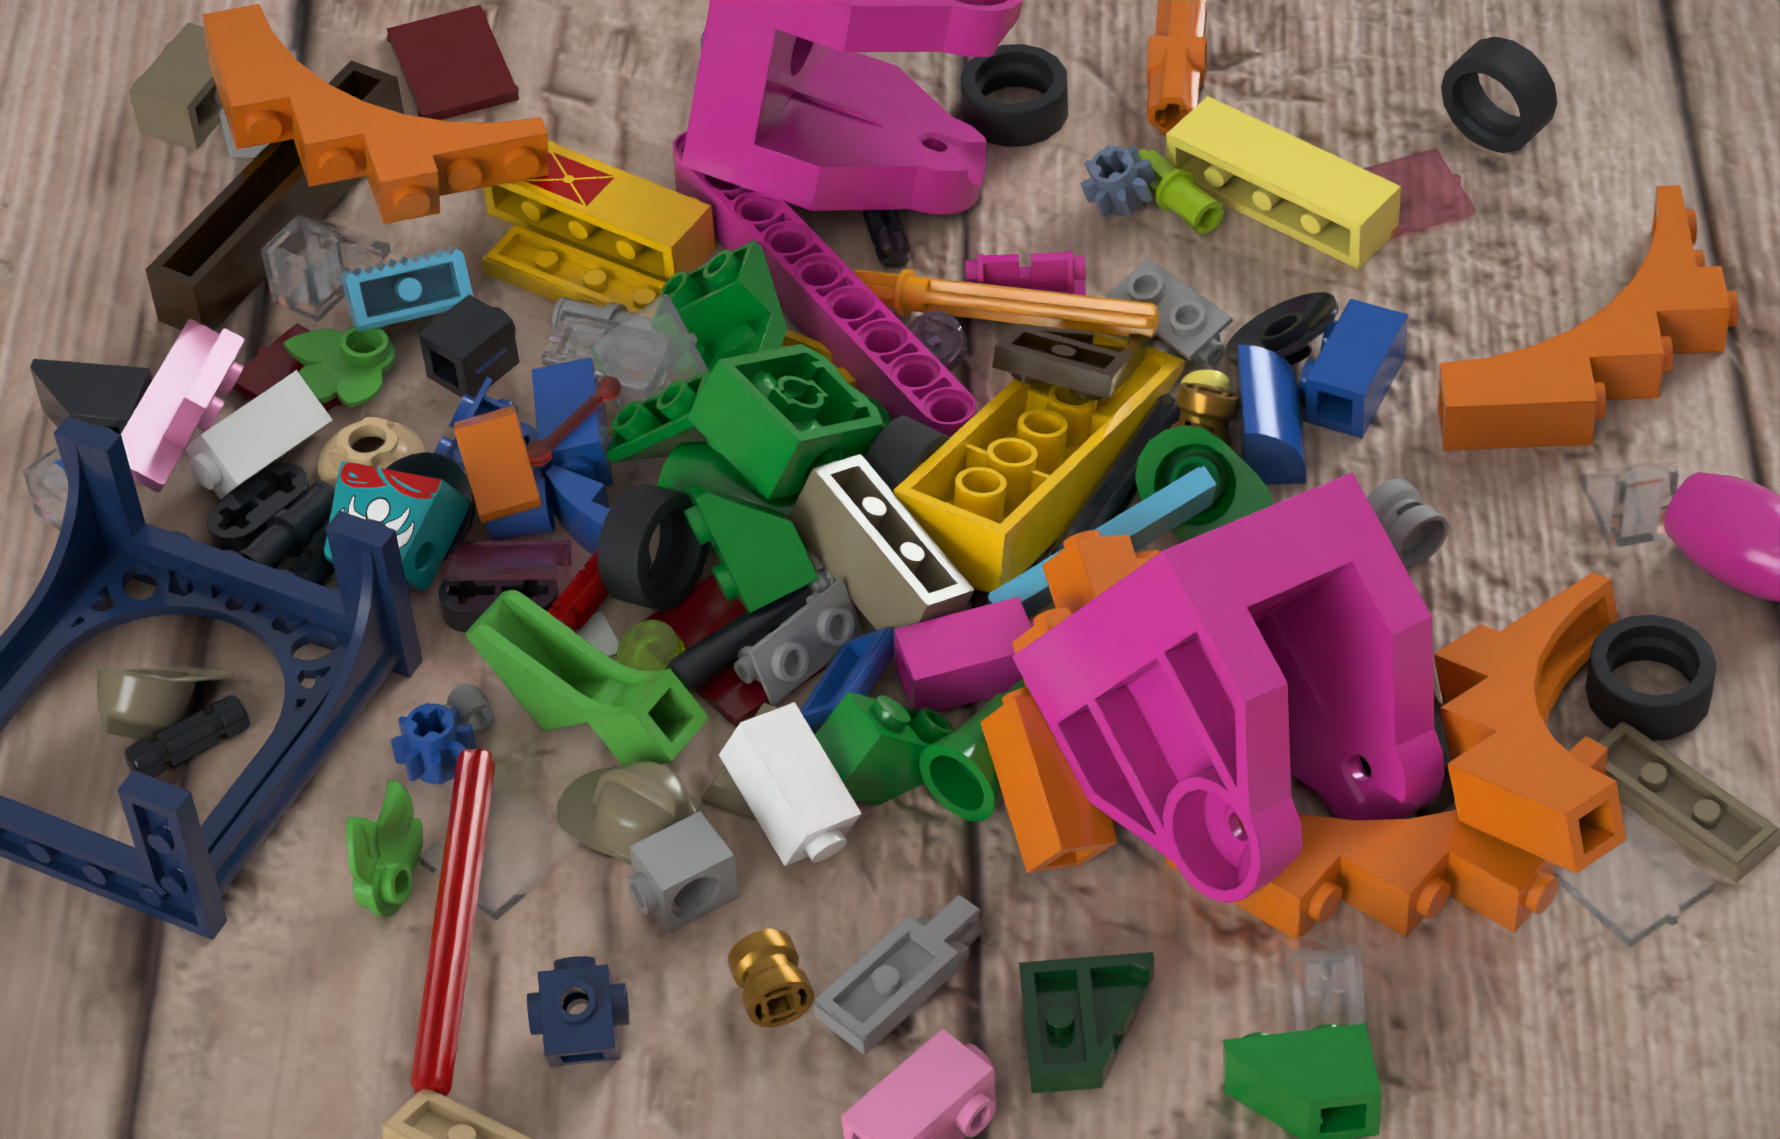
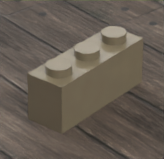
[788,454,974,630]

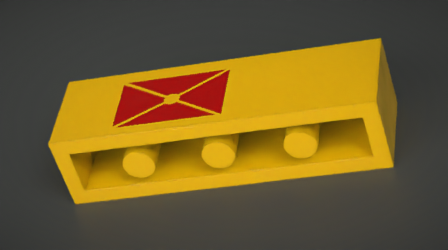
[483,140,716,282]

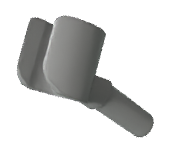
[398,683,495,734]

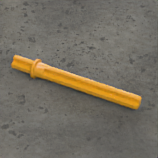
[853,269,1159,339]

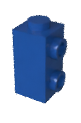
[1298,299,1408,438]
[532,357,614,486]

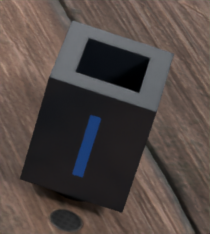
[419,294,520,398]

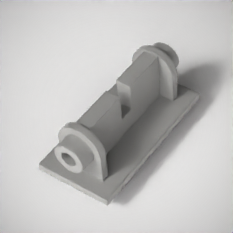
[1106,258,1233,365]
[734,579,864,705]

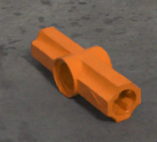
[1147,0,1207,135]

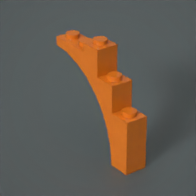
[202,4,549,224]
[1437,185,1739,451]
[980,530,1160,873]
[1433,572,1627,873]
[1165,736,1609,942]

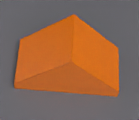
[454,405,542,523]

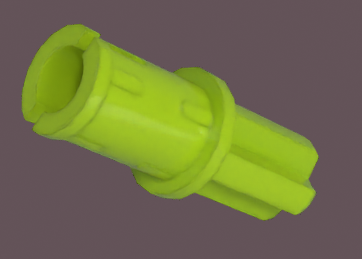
[1138,149,1224,235]

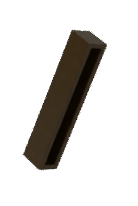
[145,60,404,331]

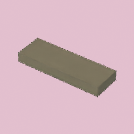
[1598,722,1780,883]

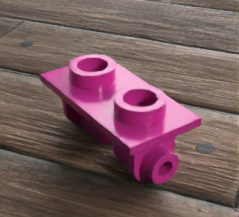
[965,250,1086,295]

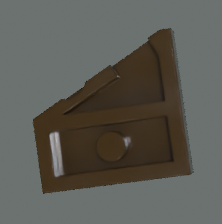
[992,324,1149,400]

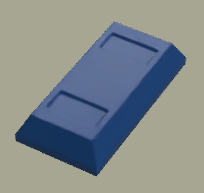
[800,627,894,735]

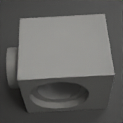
[627,811,740,933]

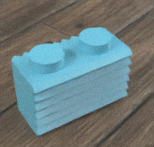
[341,246,474,332]

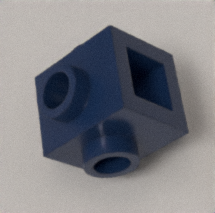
[527,956,630,1067]

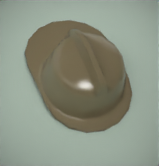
[83,663,234,740]
[557,761,707,865]

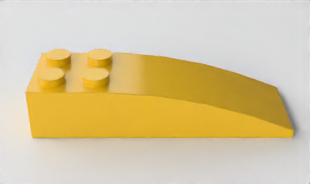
[893,333,1185,593]

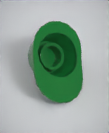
[1135,425,1273,542]

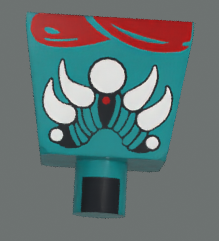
[324,461,471,591]

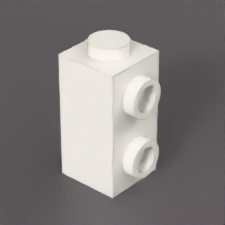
[185,370,332,500]
[719,702,862,867]

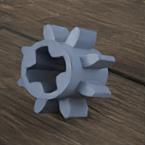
[1080,145,1157,217]

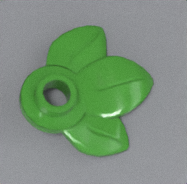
[283,326,396,407]
[346,780,423,917]

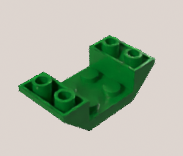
[605,240,788,463]

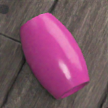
[1664,472,1780,602]

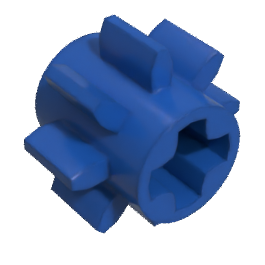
[391,703,477,785]

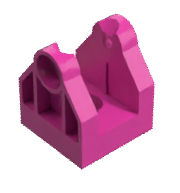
[681,0,1023,214]
[1012,472,1445,903]

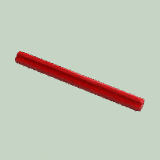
[410,748,496,1097]

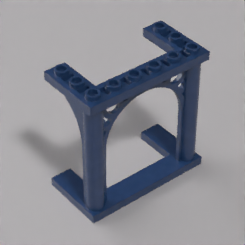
[0,416,423,940]

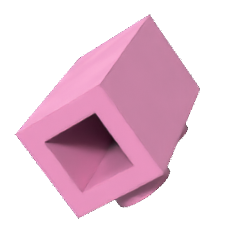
[841,1029,996,1139]

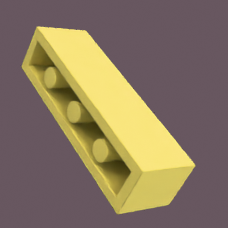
[1166,96,1401,270]

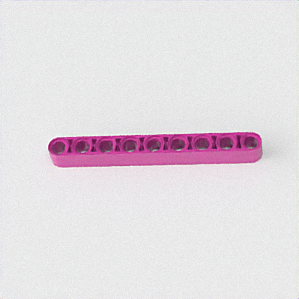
[673,131,977,437]

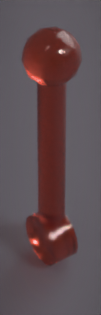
[526,376,622,466]

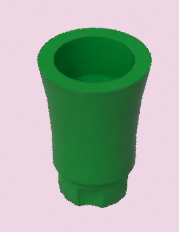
[919,679,1025,822]

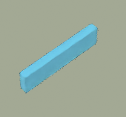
[987,466,1217,617]

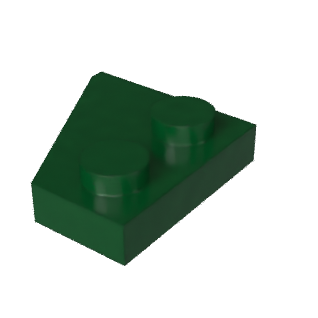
[1019,952,1154,1094]

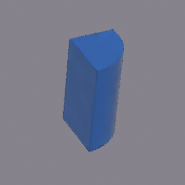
[1237,345,1307,485]

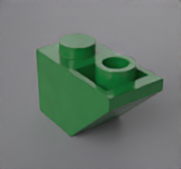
[684,484,819,613]
[815,691,954,805]
[1223,1023,1382,1139]

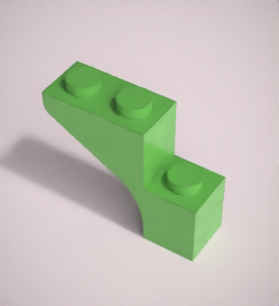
[464,590,709,766]

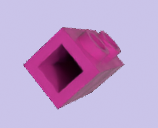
[894,597,1034,712]

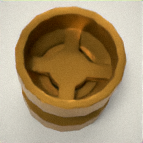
[1171,382,1241,447]
[727,929,814,1028]

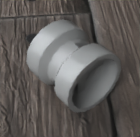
[1367,477,1449,567]

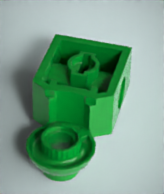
[687,344,894,500]

